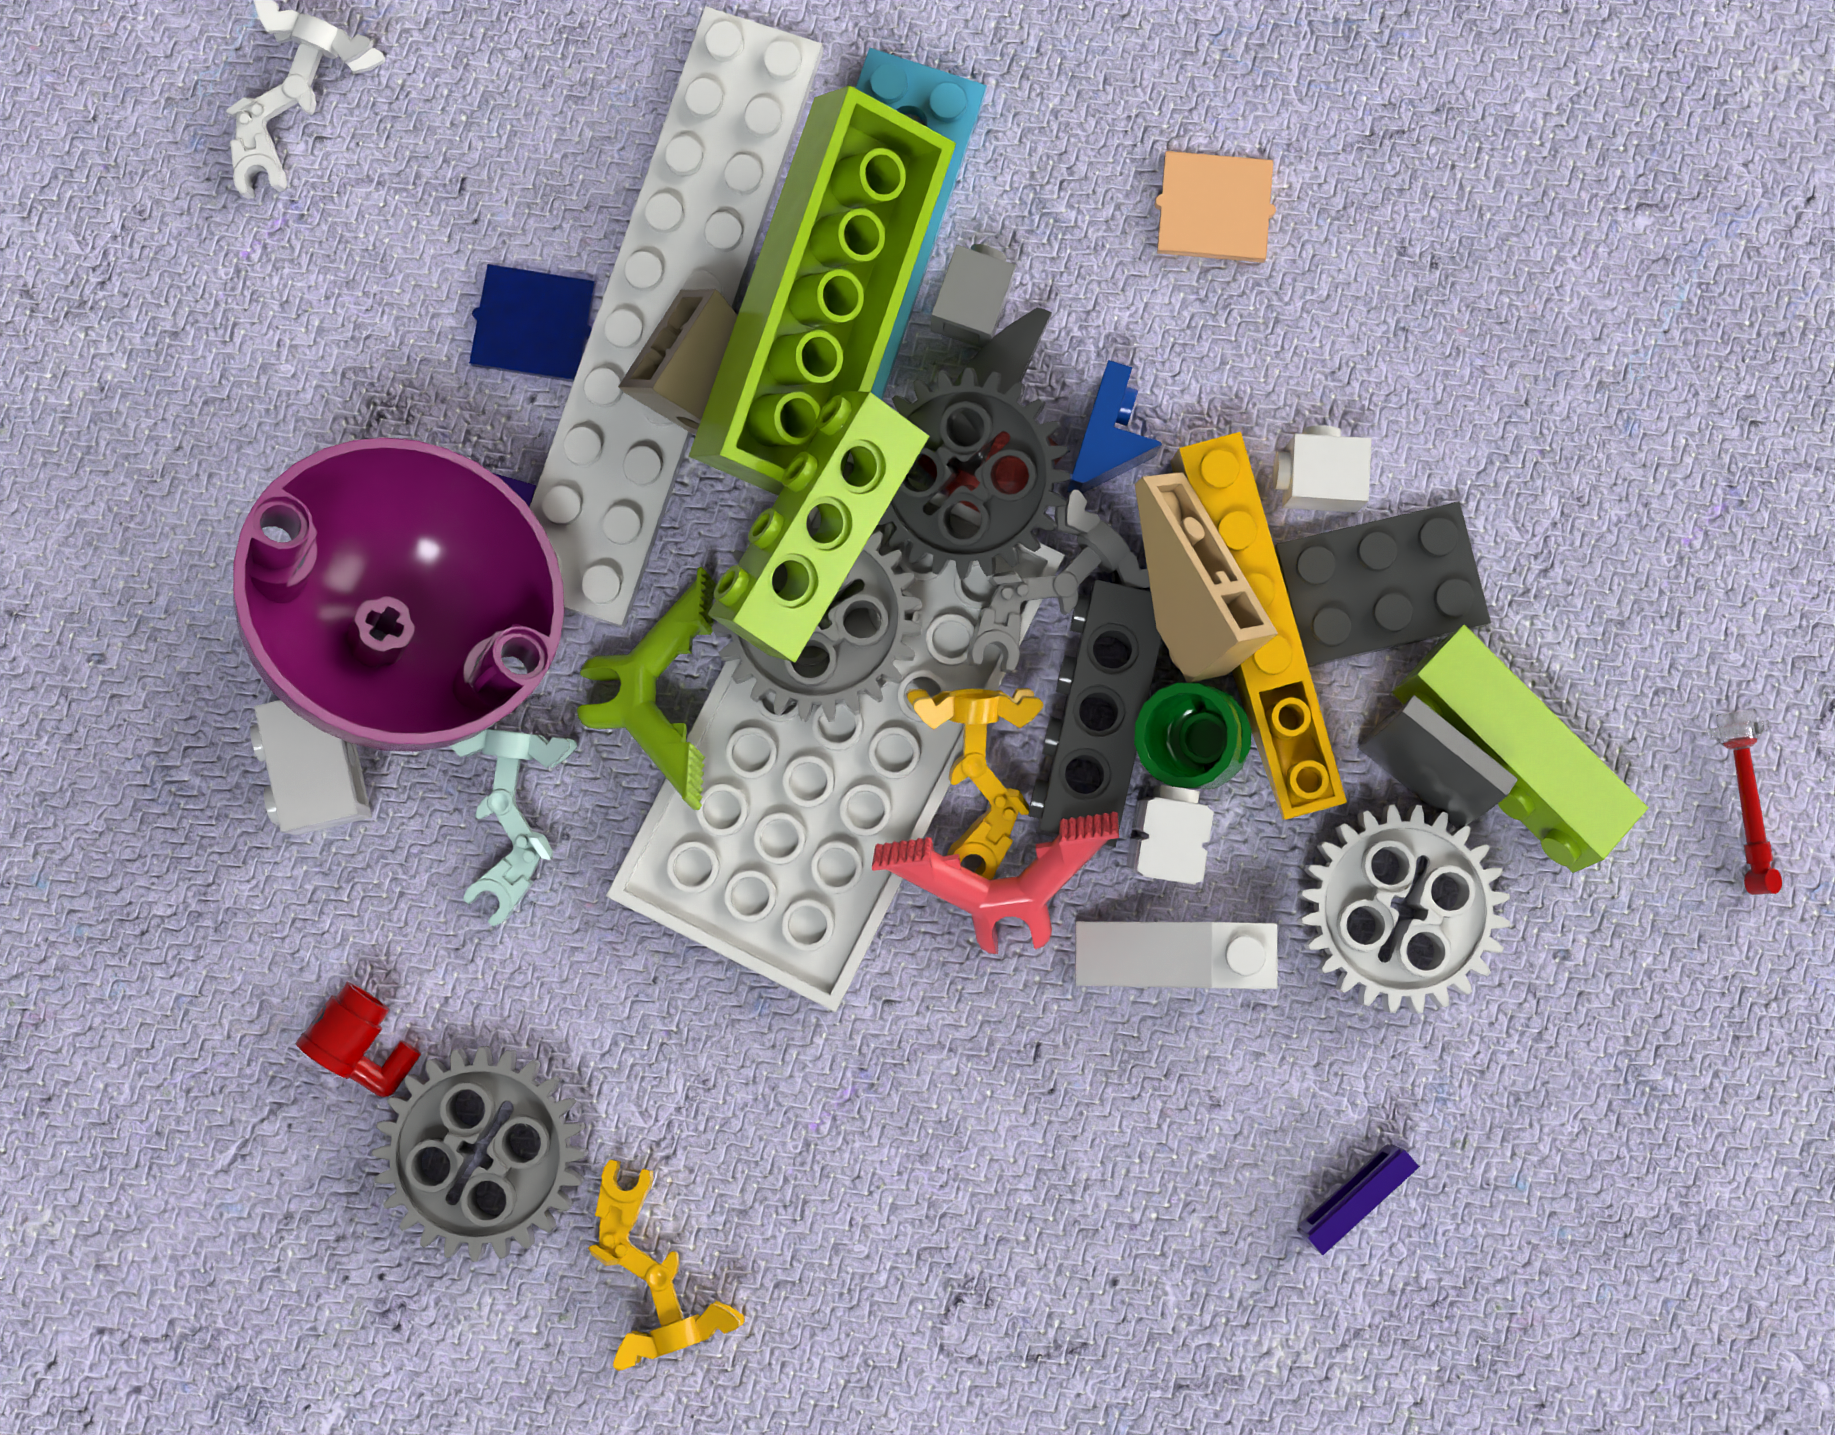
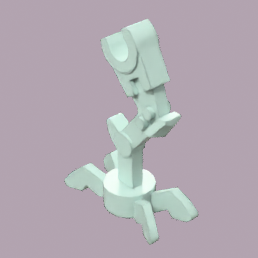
[450,728,578,926]

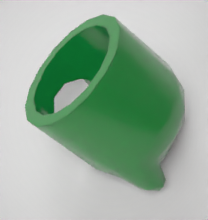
[1134,683,1252,789]

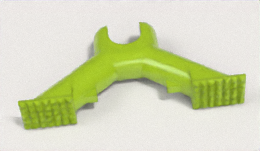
[577,567,717,810]

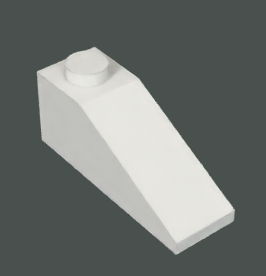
[1075,921,1278,989]

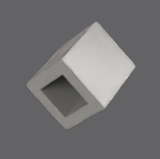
[931,244,1016,349]

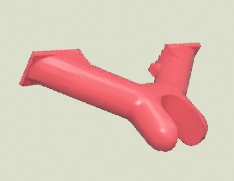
[872,812,1119,954]

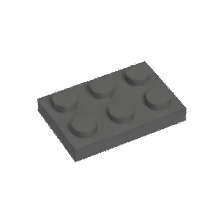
[1274,501,1491,668]

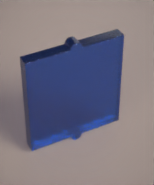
[469,264,596,382]

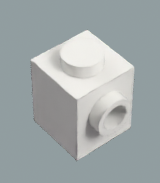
[1273,426,1371,513]

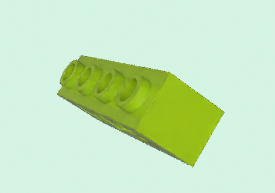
[707,391,930,663]

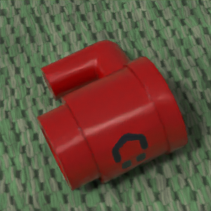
[295,981,421,1097]

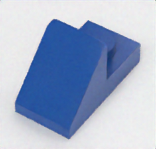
[1067,360,1162,494]

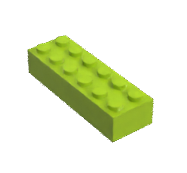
[688,85,956,496]

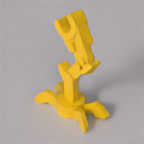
[906,688,1043,880]
[588,1159,745,1371]

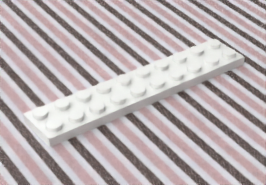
[530,6,823,629]

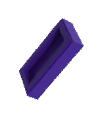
[1297,1144,1420,1255]

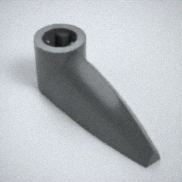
[952,307,1052,477]

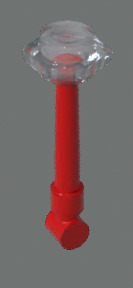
[1706,709,1782,895]

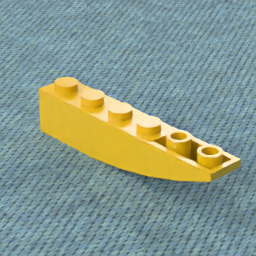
[1170,431,1347,820]

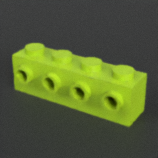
[1391,625,1649,873]

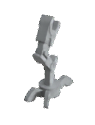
[967,490,1150,673]

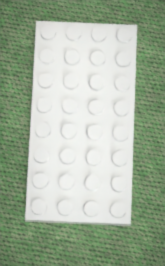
[606,453,1065,1012]

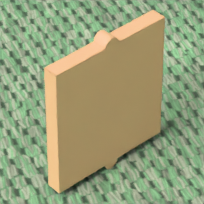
[1154,151,1276,263]

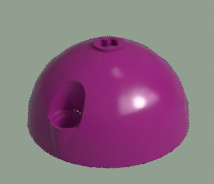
[233,437,565,752]

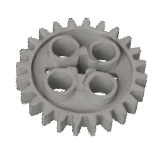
[712,516,921,722]
[372,1046,588,1262]

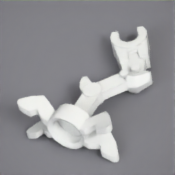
[226,0,385,199]

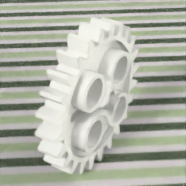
[1297,804,1510,1014]

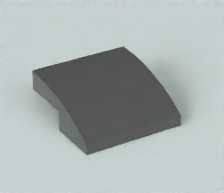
[1357,695,1518,828]

